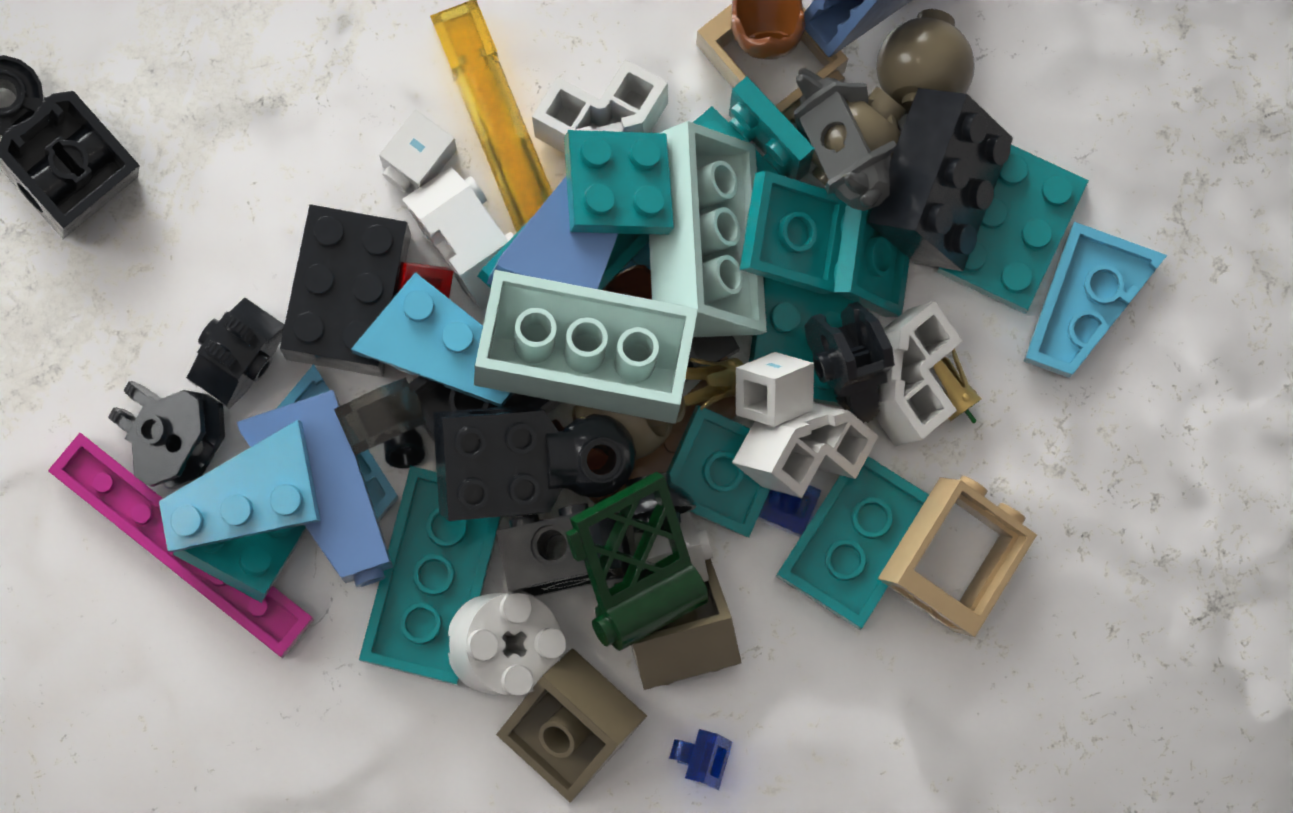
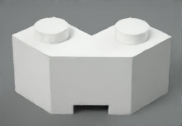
[532,59,668,153]
[402,166,514,311]
[875,301,963,446]
[732,403,879,498]

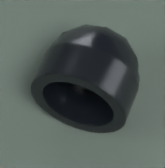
[384,425,425,469]

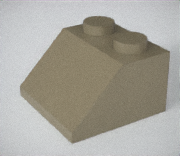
[614,559,742,690]
[496,648,647,803]

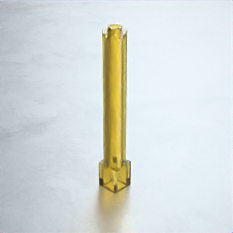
[430,0,553,233]

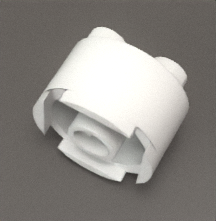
[448,593,566,696]

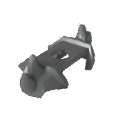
[794,68,897,211]

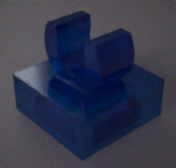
[758,485,822,537]
[669,729,733,790]

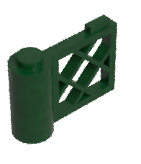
[565,472,708,651]

